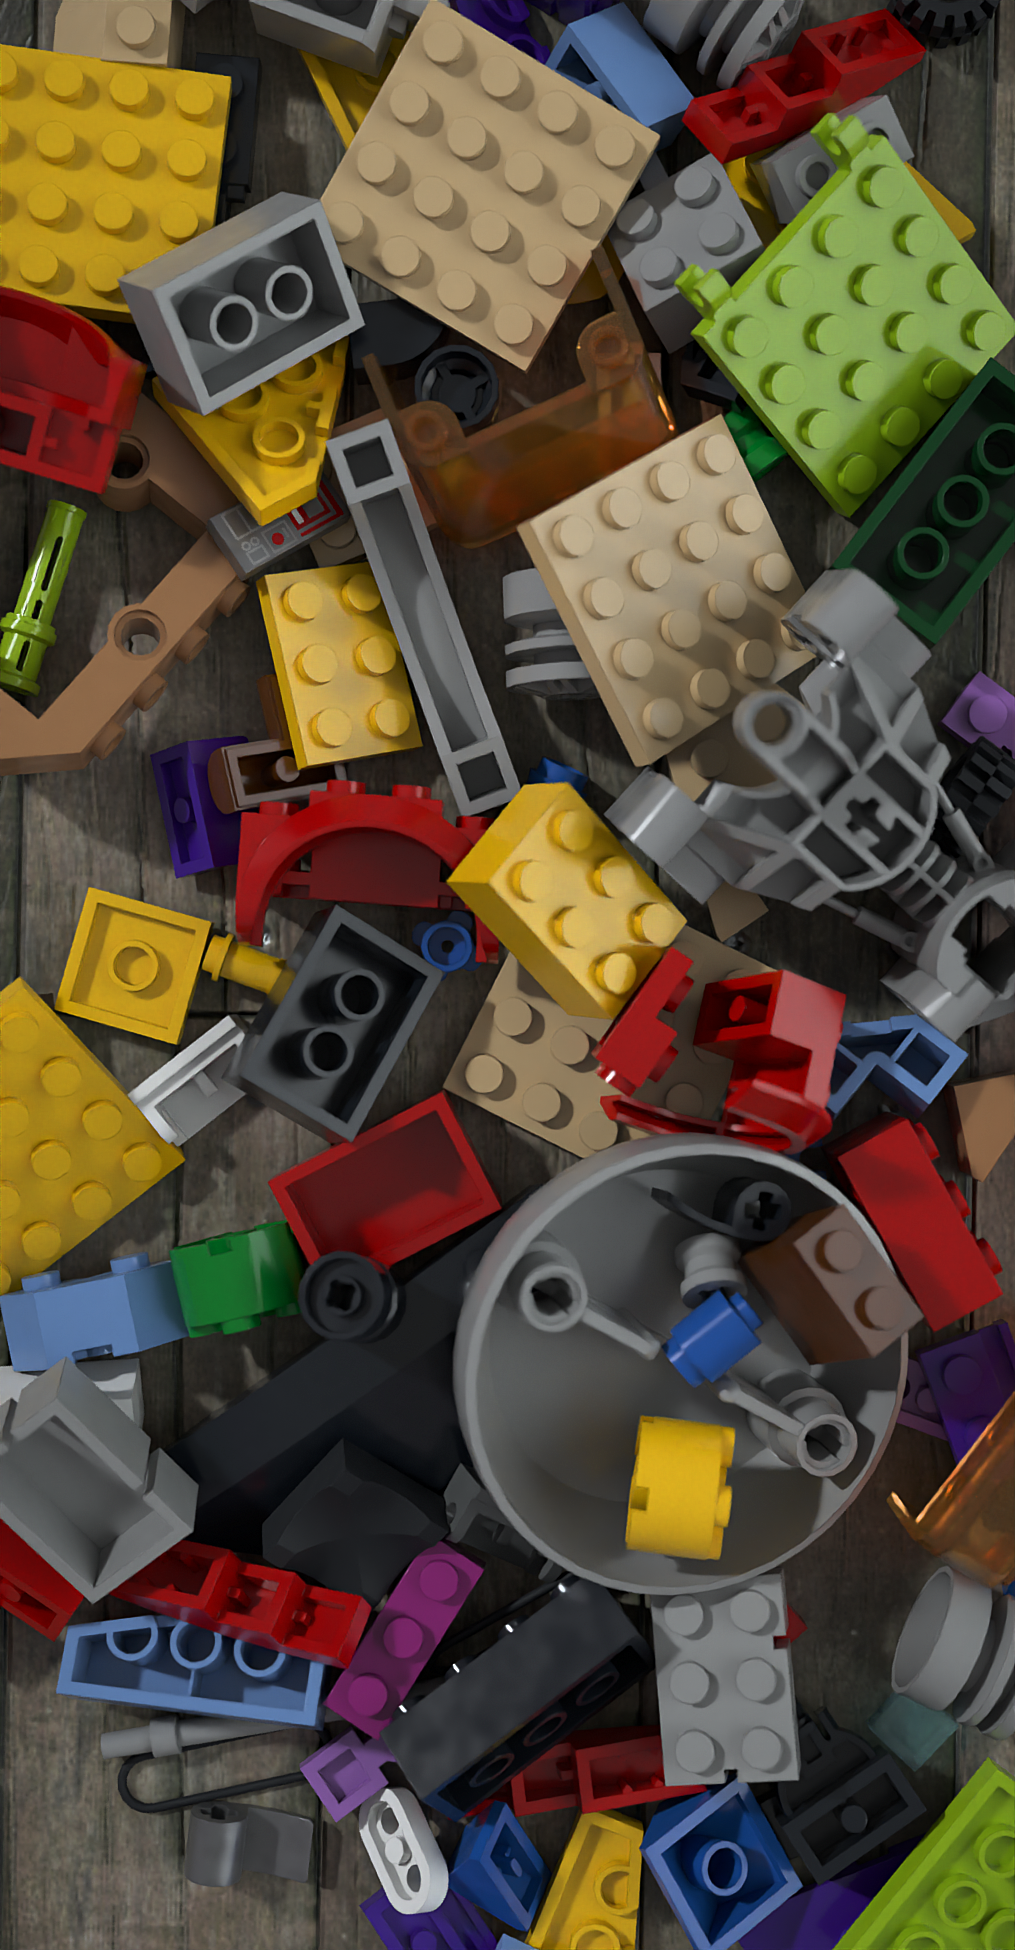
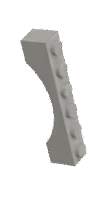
[325,419,521,816]

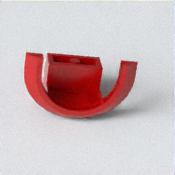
[599,970,847,1155]

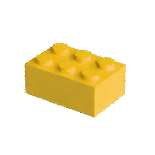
[446,782,687,1020]

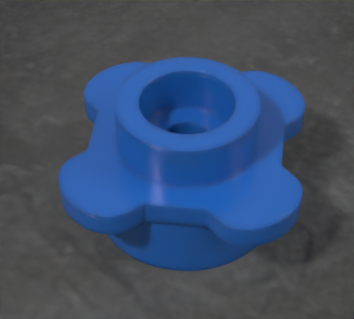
[412,911,482,982]

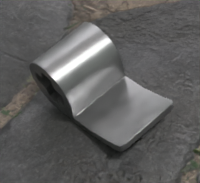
[184,1801,313,1887]

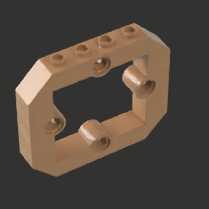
[0,393,251,776]

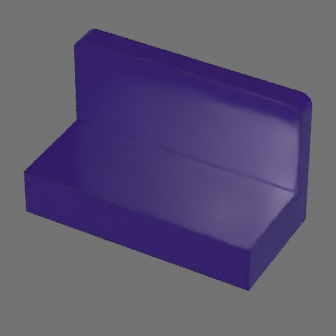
[150,736,259,879]

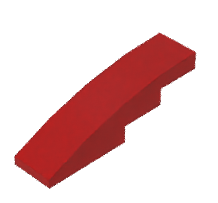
[681,8,927,165]
[108,1540,372,1670]
[447,1725,707,1820]

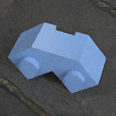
[824,1014,969,1122]
[0,1252,189,1371]

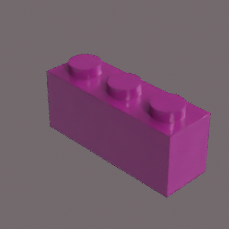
[323,1537,486,1741]

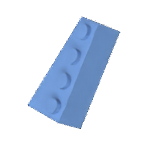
[56,1615,332,1731]

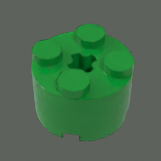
[168,1219,306,1338]

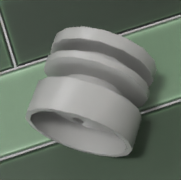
[642,0,805,90]
[503,568,601,701]
[891,1565,1015,1741]

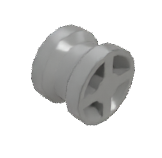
[674,1232,748,1309]

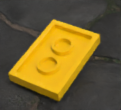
[256,562,423,770]

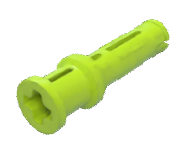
[0,499,87,697]

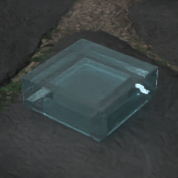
[866,1691,959,1772]

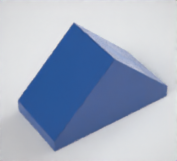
[447,1801,552,1932]

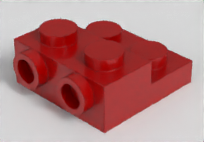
[591,946,695,1098]

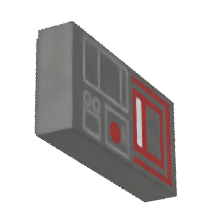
[206,472,352,581]

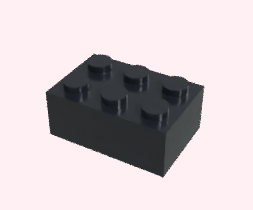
[221,905,445,1143]

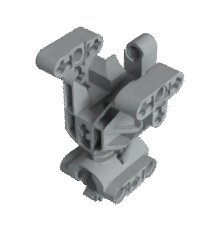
[603,569,1015,1043]

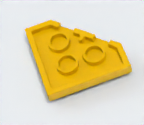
[152,335,350,527]

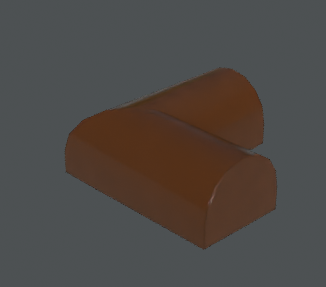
[208,674,348,814]

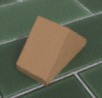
[943,1069,1015,1183]

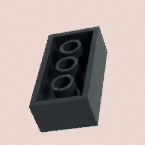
[379,1575,656,1822]

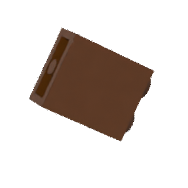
[738,1203,924,1365]

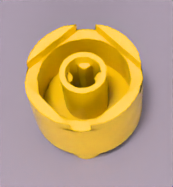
[626,1415,735,1560]

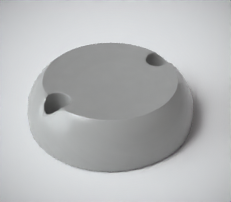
[453,1132,908,1595]

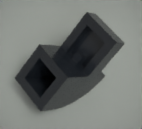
[349,297,450,385]

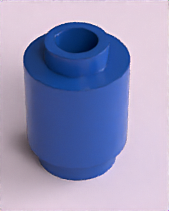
[661,1290,764,1388]

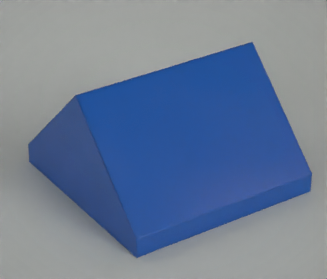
[639,1773,803,1950]

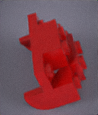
[0,285,148,494]
[235,780,500,964]

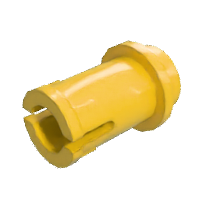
[201,933,287,995]

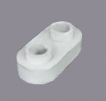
[359,1787,449,1914]

